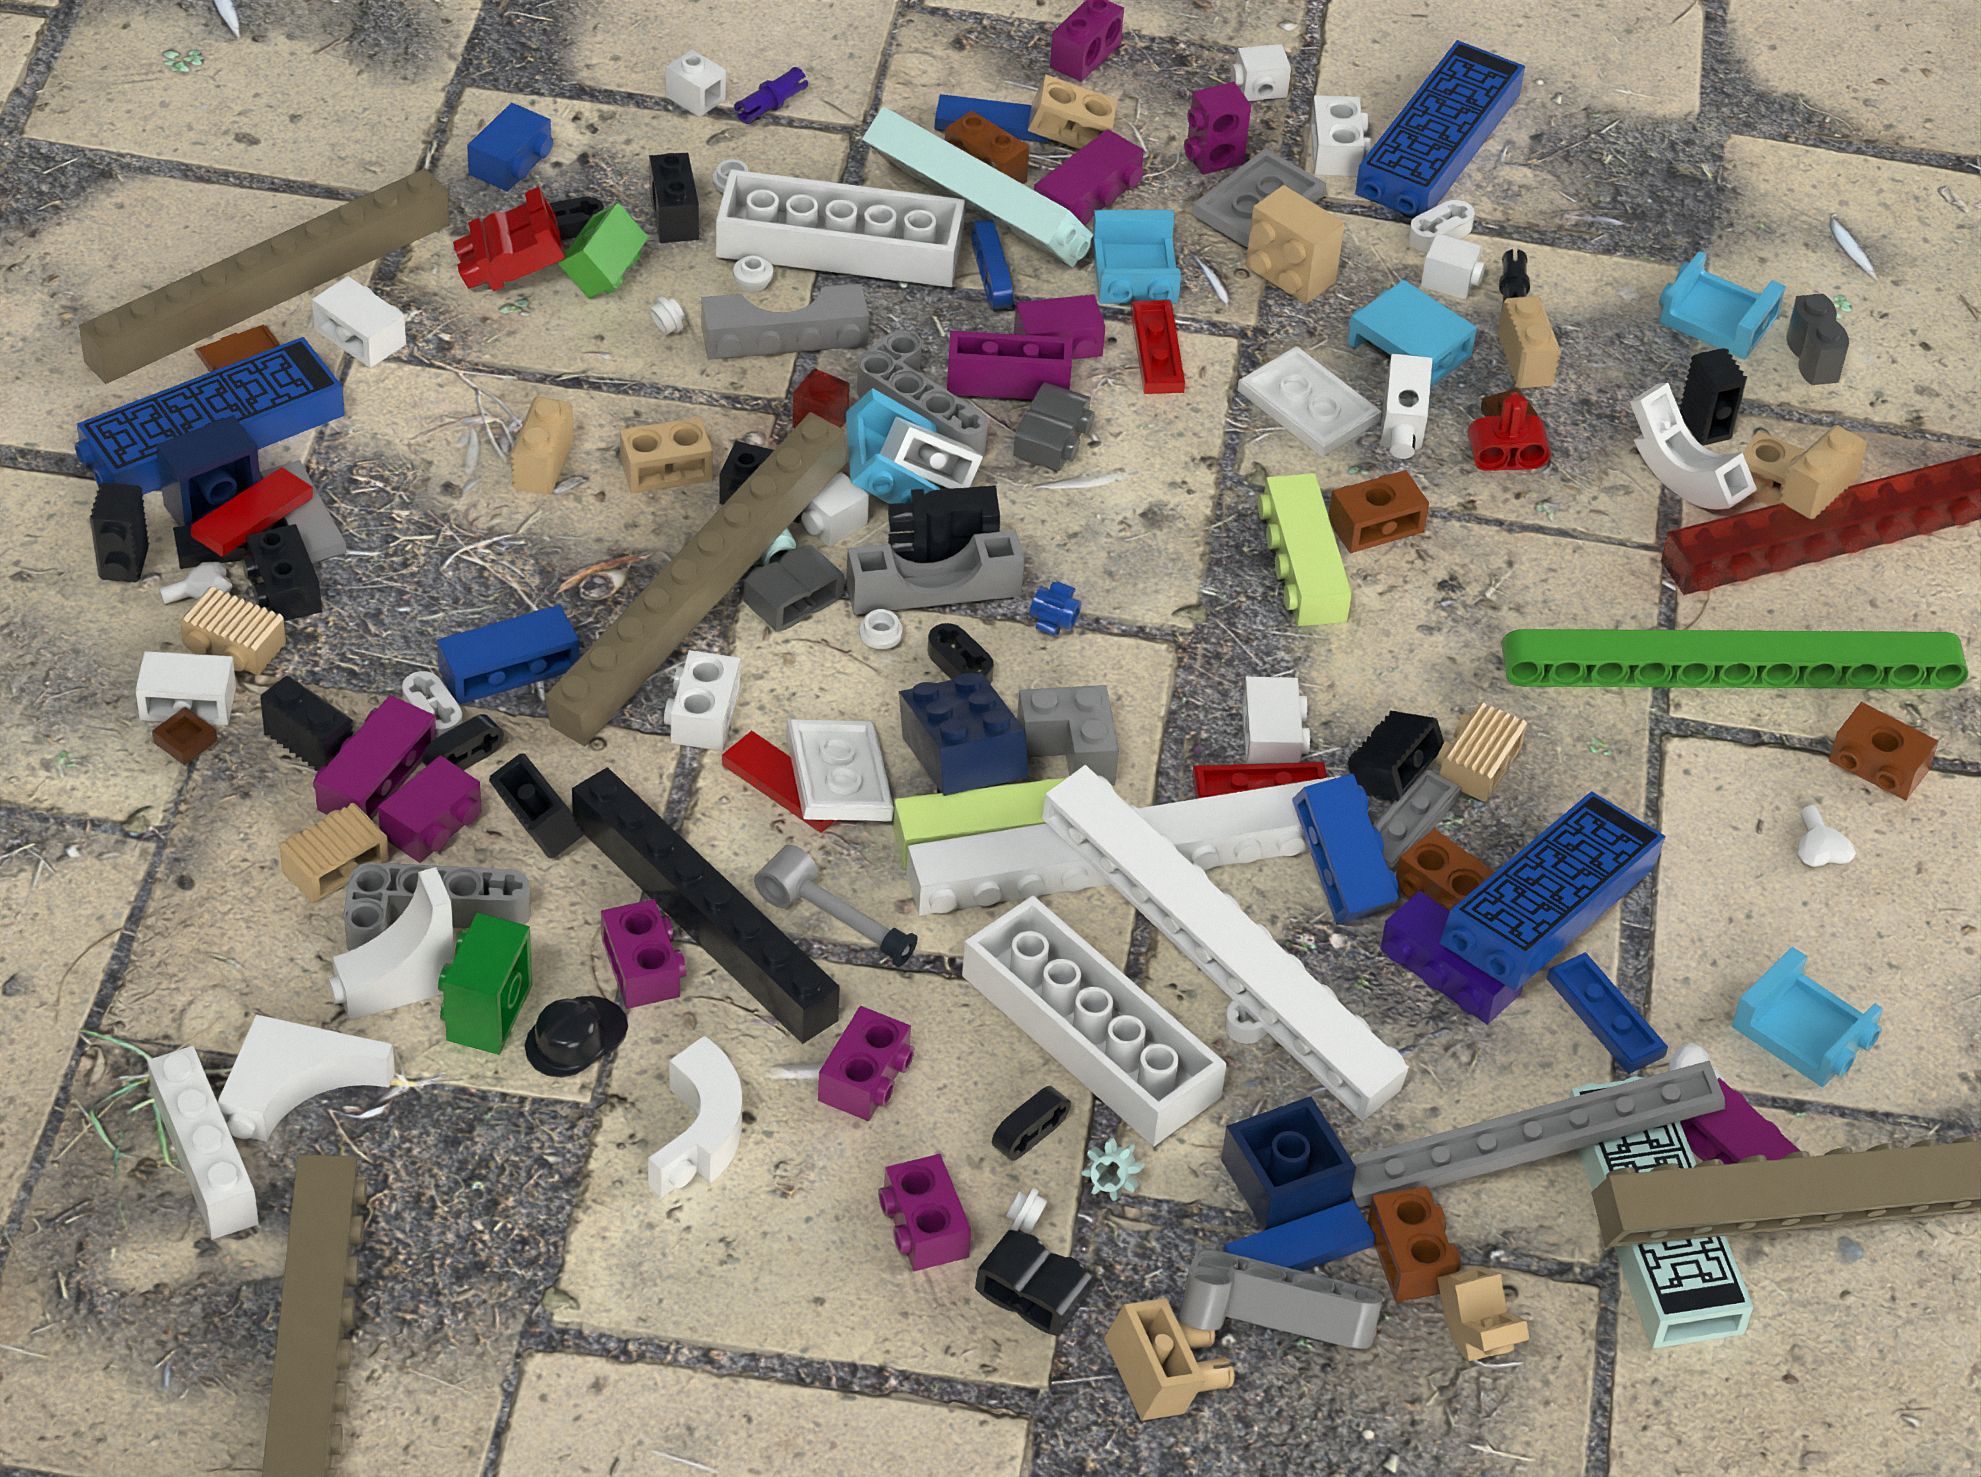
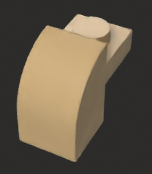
[1437,1266,1530,1362]

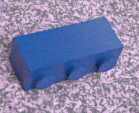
[437,604,580,705]
[1292,773,1399,925]

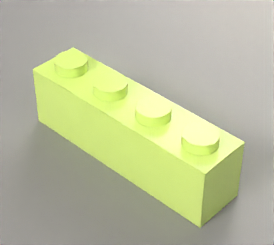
[1258,473,1352,627]
[893,778,1066,869]

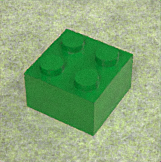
[438,912,533,1055]

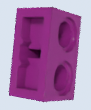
[1050,0,1124,82]
[1184,82,1251,175]
[601,899,686,1009]
[818,1006,915,1121]
[878,1154,971,1271]

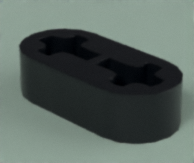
[549,196,604,240]
[927,623,994,684]
[422,714,504,771]
[992,1085,1071,1161]

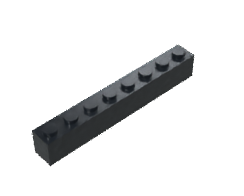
[572,767,840,1044]

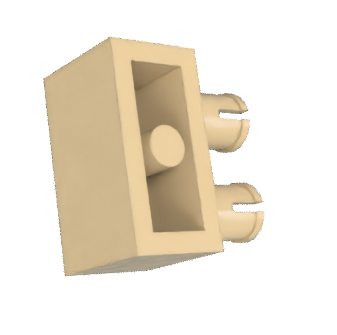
[1104,1298,1234,1421]

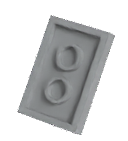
[1192,148,1326,248]

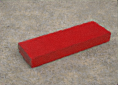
[1131,300,1185,394]
[191,467,313,557]
[722,730,836,833]
[1192,762,1327,799]

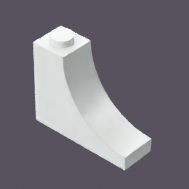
[327,867,455,1021]
[217,1015,395,1142]

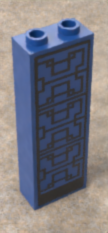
[1355,40,1525,218]
[75,337,345,495]
[1440,791,1666,991]

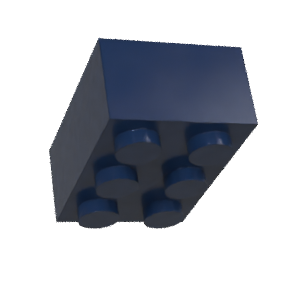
[899,673,1029,796]

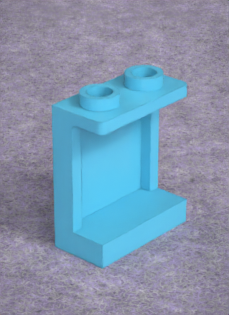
[1092,210,1181,304]
[1659,251,1786,360]
[1348,280,1477,387]
[846,388,940,504]
[1732,947,1883,1088]

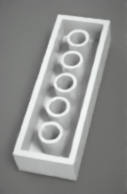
[716,169,965,287]
[962,895,1226,1147]

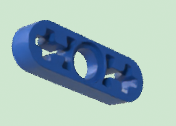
[971,220,1013,310]

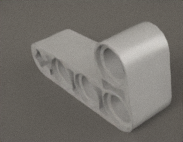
[857,330,988,459]
[344,862,531,951]
[1179,1249,1383,1349]

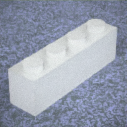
[147,1046,259,1240]

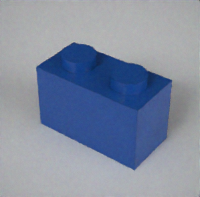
[467,103,553,192]

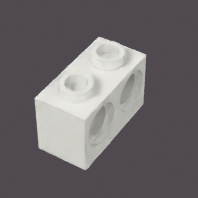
[1310,95,1371,176]
[664,650,741,751]

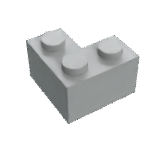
[1017,685,1119,786]

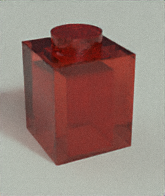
[792,368,850,429]

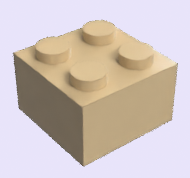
[1246,185,1345,304]

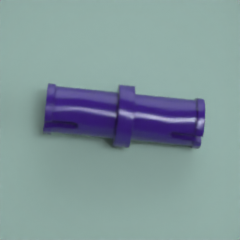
[734,67,808,124]

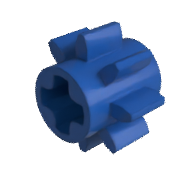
[1029,581,1082,636]

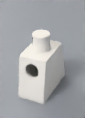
[1380,354,1432,459]

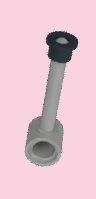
[754,845,918,967]

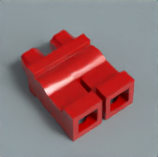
[453,186,565,291]

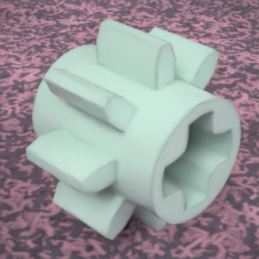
[1082,1138,1145,1201]

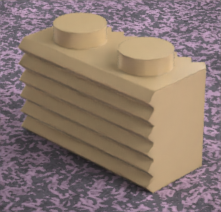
[1497,296,1561,388]
[510,396,574,495]
[1779,425,1867,519]
[180,586,286,675]
[1436,702,1527,803]
[279,803,389,903]

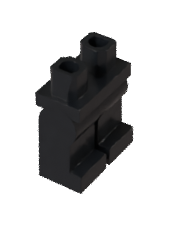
[888,485,1000,563]

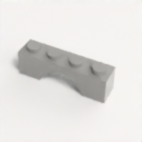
[701,284,869,360]
[846,530,1024,615]

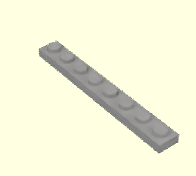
[1350,1061,1725,1208]

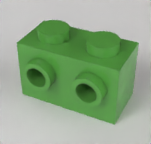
[558,202,649,298]

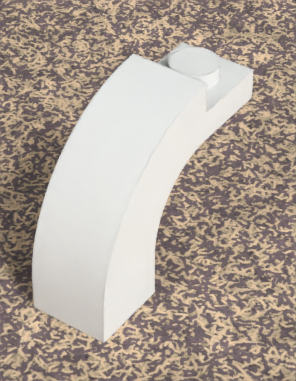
[1630,383,1757,509]
[648,1035,742,1198]

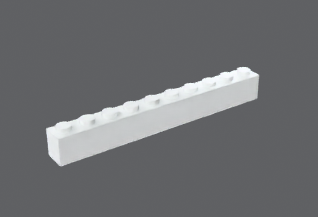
[1042,765,1409,1122]
[906,776,1341,916]

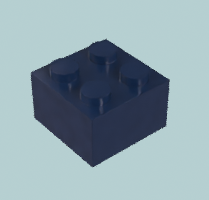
[156,415,261,526]
[1221,1096,1356,1231]

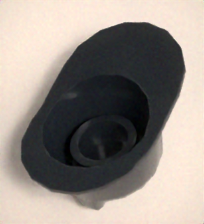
[524,995,628,1078]

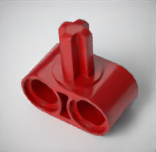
[1467,393,1551,471]

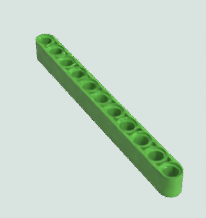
[1501,629,1969,689]

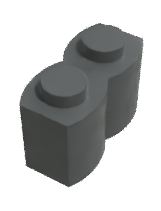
[1786,294,1849,385]
[1013,382,1095,471]
[744,545,844,631]

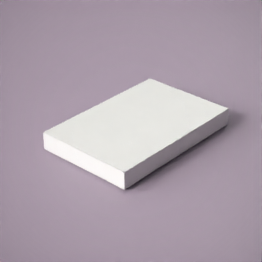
[1237,346,1382,457]
[785,719,894,821]

